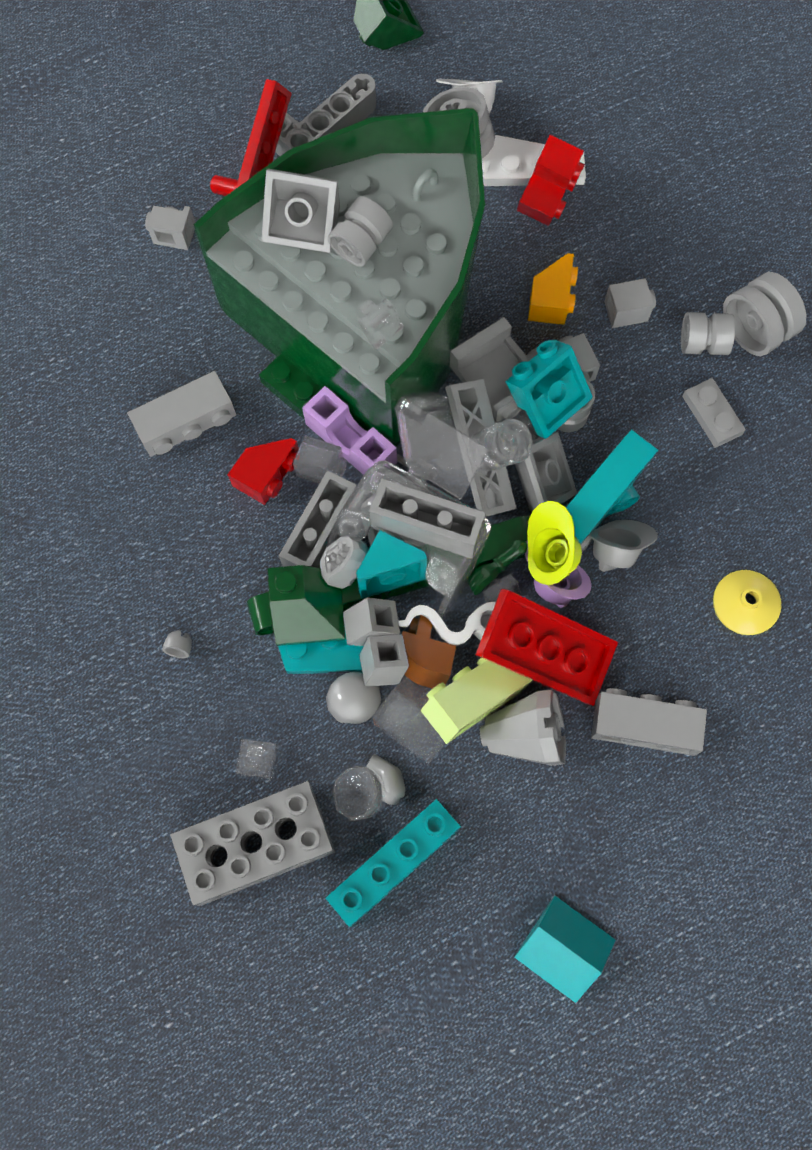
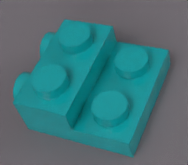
[505,339,593,439]

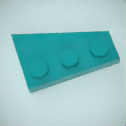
[278,624,364,674]

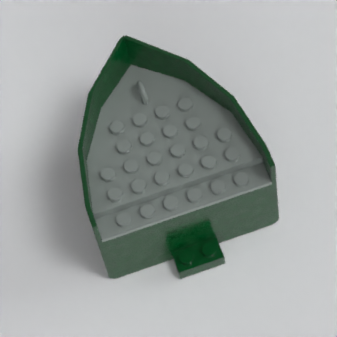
[193,108,485,447]

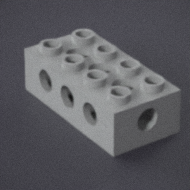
[170,781,336,906]

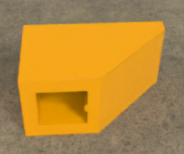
[528,253,578,325]

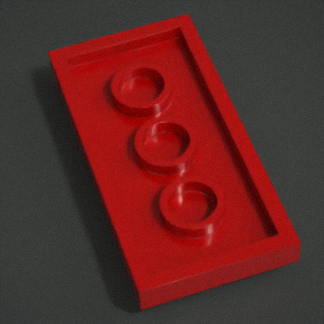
[475,589,618,706]

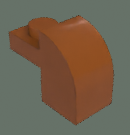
[402,609,456,688]

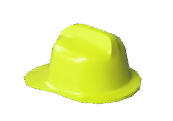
[527,501,582,585]

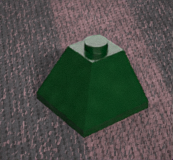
[353,0,424,50]
[268,565,345,646]

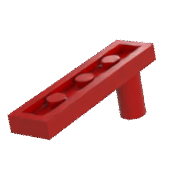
[210,79,292,196]

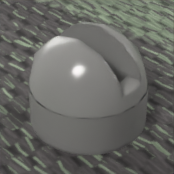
[162,630,192,659]

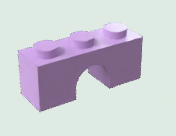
[302,386,397,485]

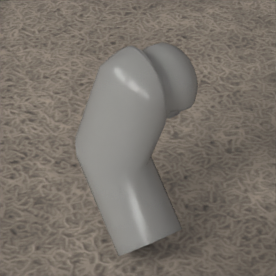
[366,754,406,805]

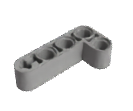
[275,74,376,156]

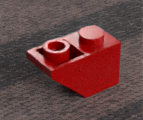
[227,438,300,505]

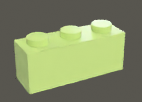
[421,658,533,744]

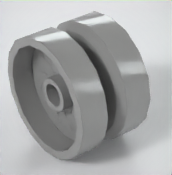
[423,87,495,158]
[723,271,807,356]

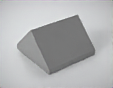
[261,169,340,253]
[510,432,577,511]

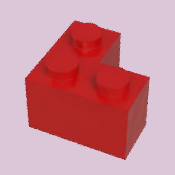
[517,135,585,226]

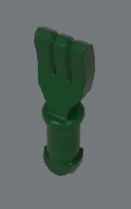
[467,540,527,595]

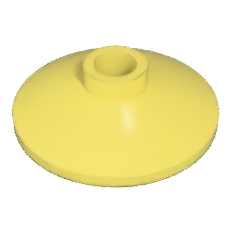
[713,570,781,635]

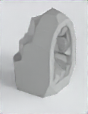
[320,537,369,589]

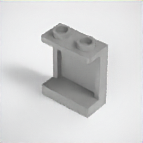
[450,317,530,424]

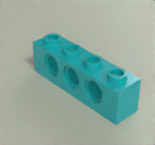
[325,799,461,927]

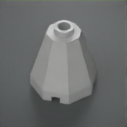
[480,690,566,766]

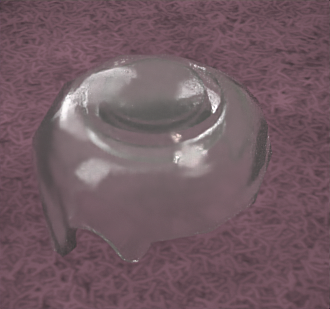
[332,765,386,821]

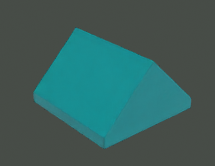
[356,530,427,599]
[514,896,616,1003]

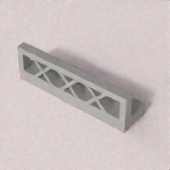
[445,379,517,517]

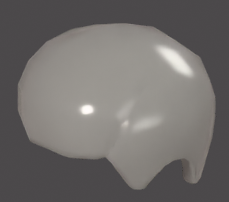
[326,672,381,724]

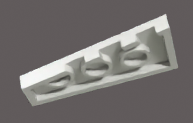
[482,135,586,186]

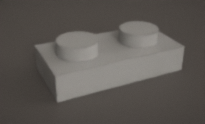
[682,378,746,448]

